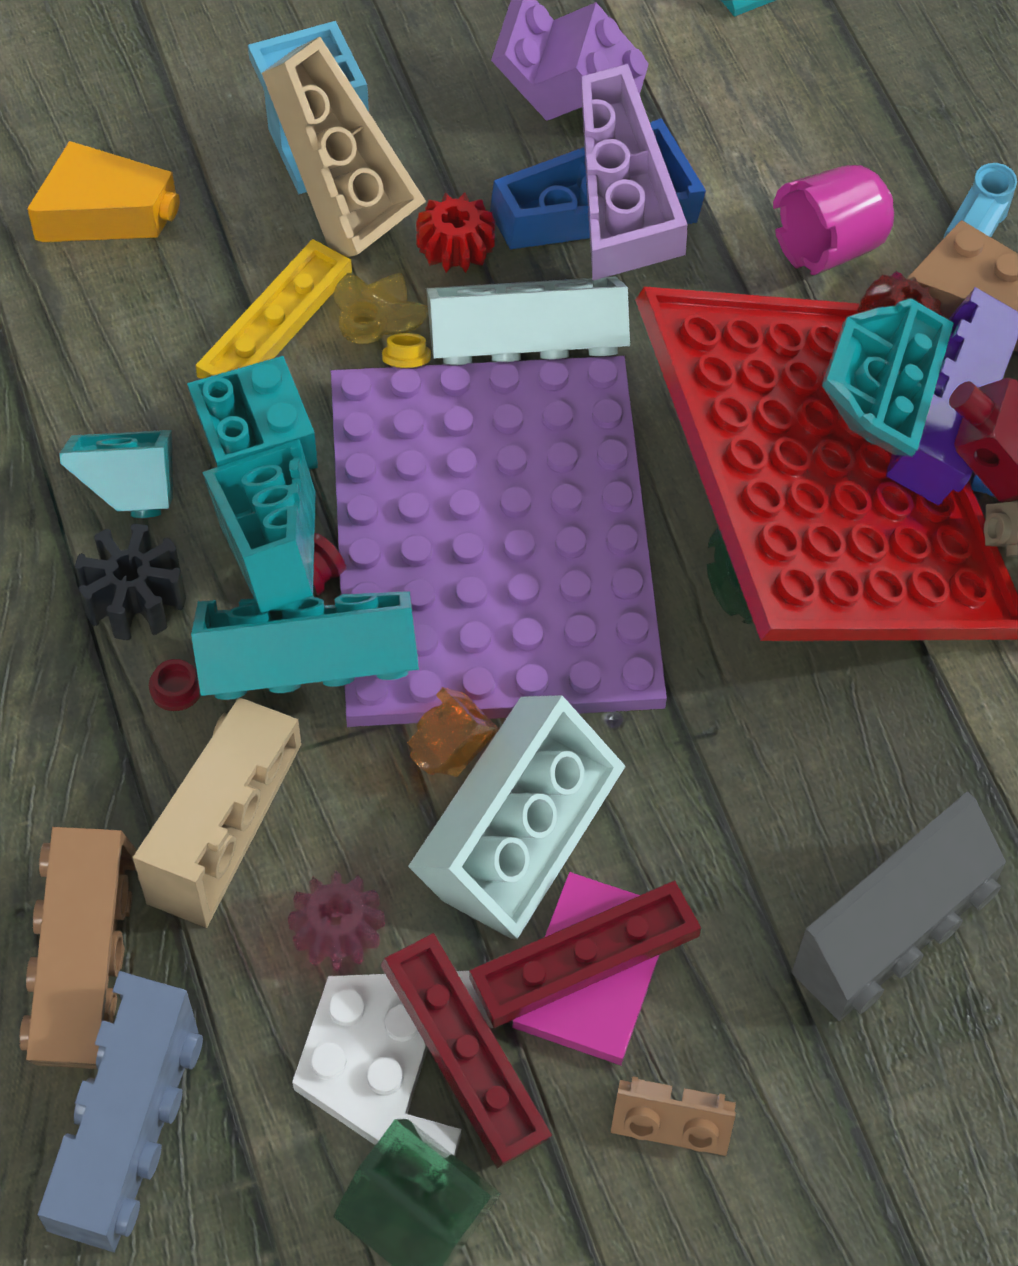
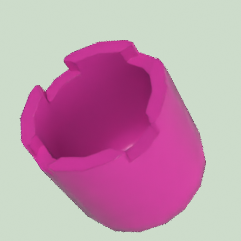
[773,165,894,275]

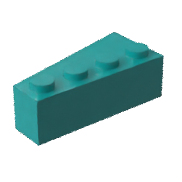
[202,439,316,614]
[191,591,419,700]

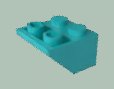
[187,356,318,470]

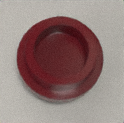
[149,659,201,711]

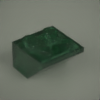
[333,1119,502,1266]

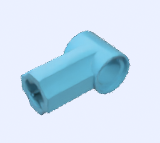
[944,163,1017,238]

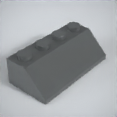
[792,791,1006,1021]

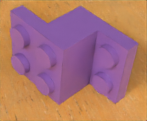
[491,0,649,121]

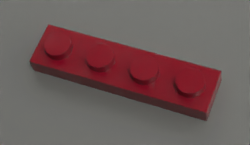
[469,880,701,1028]
[380,933,552,1169]

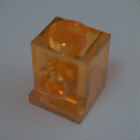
[407,687,499,777]

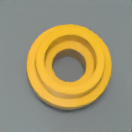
[382,333,431,368]

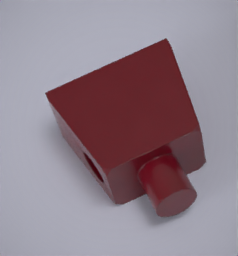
[949,378,1018,503]

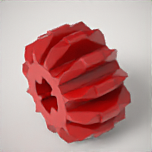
[416,192,495,273]

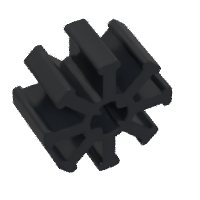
[75,524,186,640]

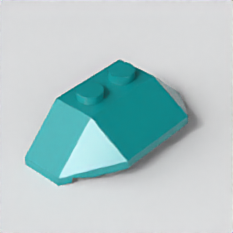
[822,298,954,457]

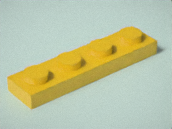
[195,239,352,379]

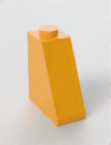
[27,141,180,242]

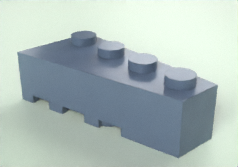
[37,971,203,1253]

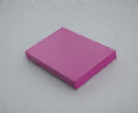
[513,872,660,1066]

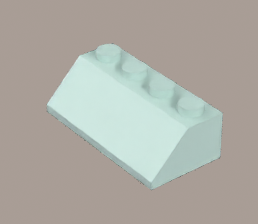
[426,276,630,365]
[408,695,625,939]

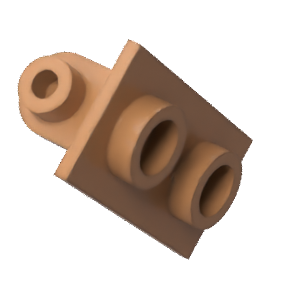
[610,1076,736,1156]

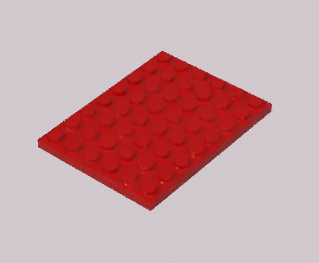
[635,286,1018,641]

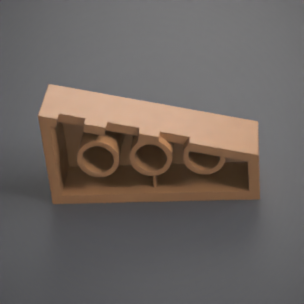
[901,220,1018,352]
[20,827,137,1069]

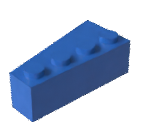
[490,118,706,250]

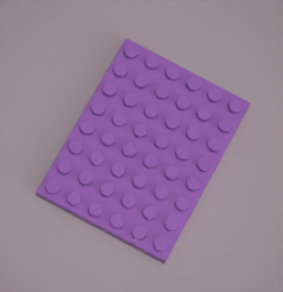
[331,356,667,727]

